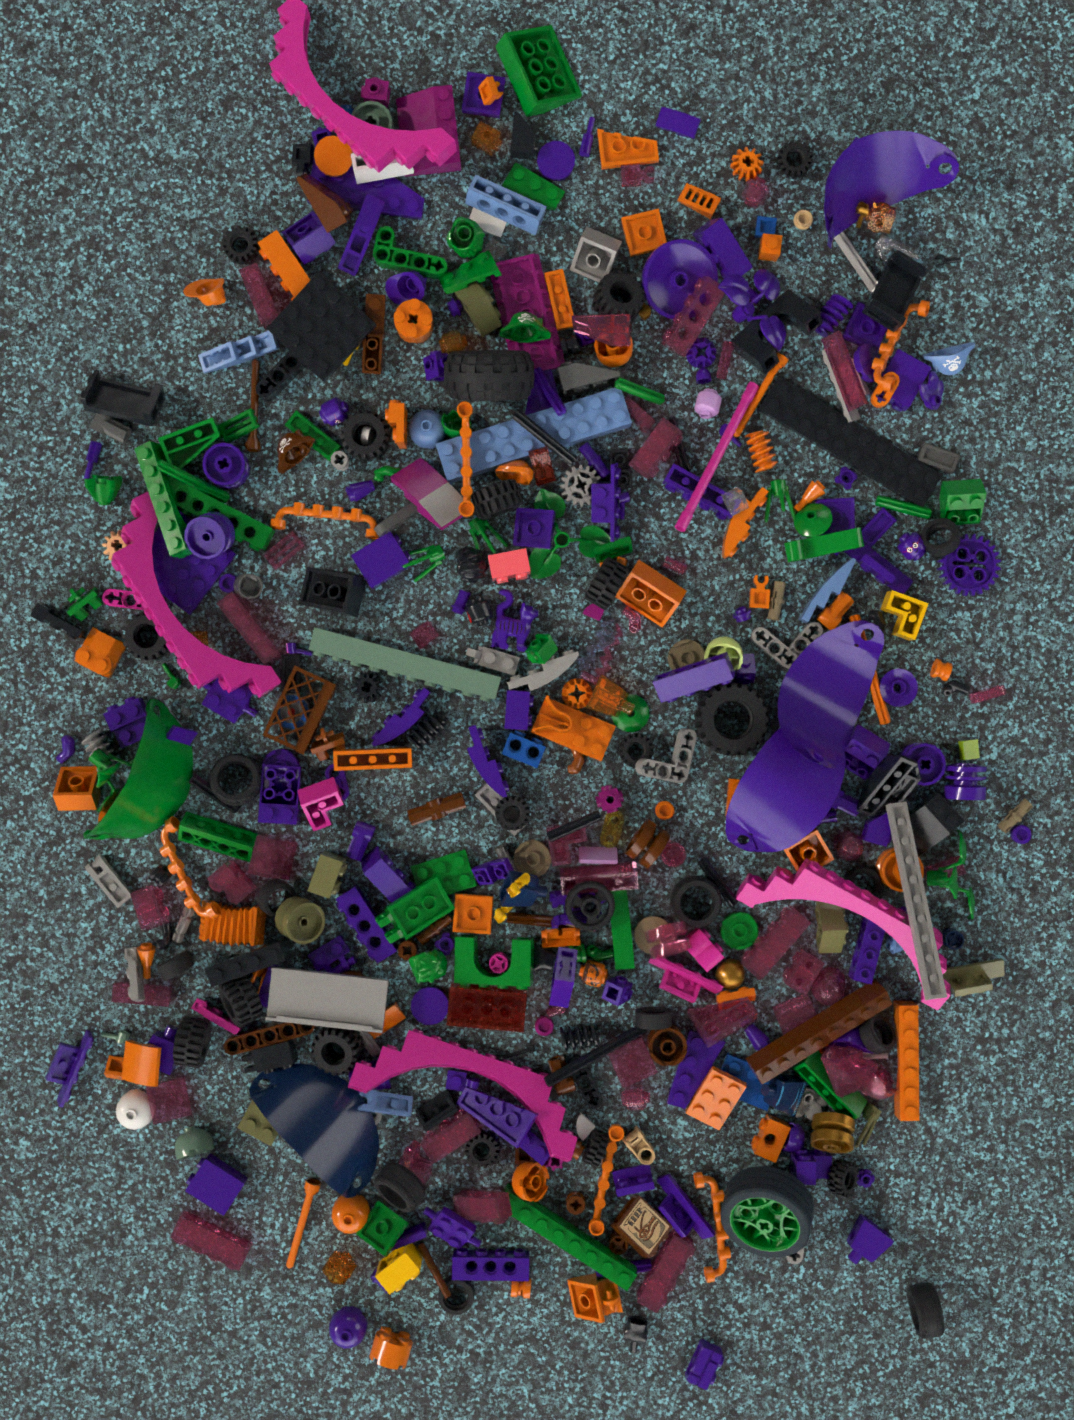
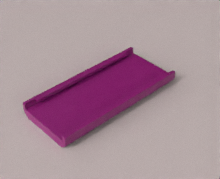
[490,253,565,371]

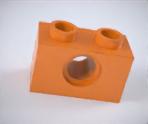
[751,1114,791,1163]

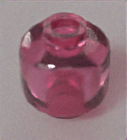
[741,177,770,208]
[621,1085,650,1111]

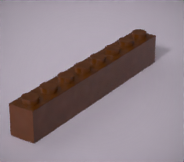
[745,979,892,1085]

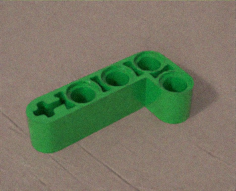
[373,226,448,280]
[784,527,864,562]

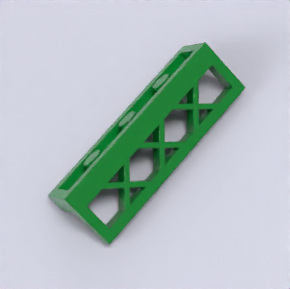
[178,811,260,863]

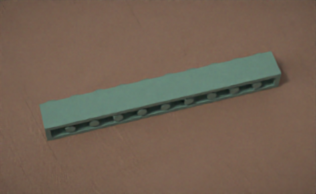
[309,627,502,702]

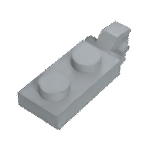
[466,646,520,676]
[124,947,145,1002]

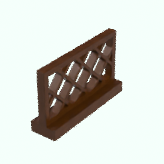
[263,665,338,755]

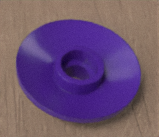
[879,668,918,707]

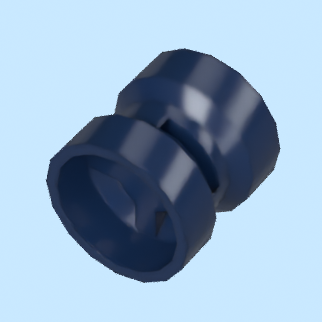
[941,928,964,950]

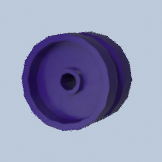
[202,443,250,489]
[184,511,235,559]
[899,742,946,786]

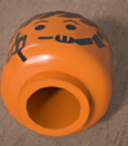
[579,960,608,987]

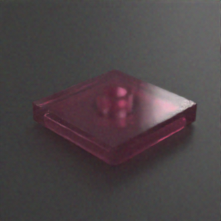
[608,1036,658,1088]
[146,1076,192,1125]

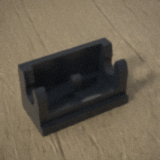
[415,1089,459,1132]

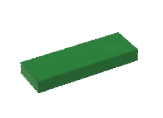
[285,410,342,462]

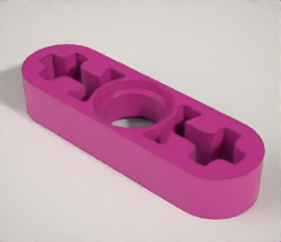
[102,589,145,610]

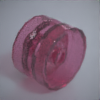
[645,921,693,960]

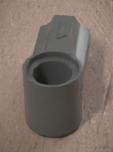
[89,413,132,444]

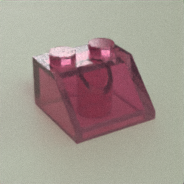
[247,833,298,880]

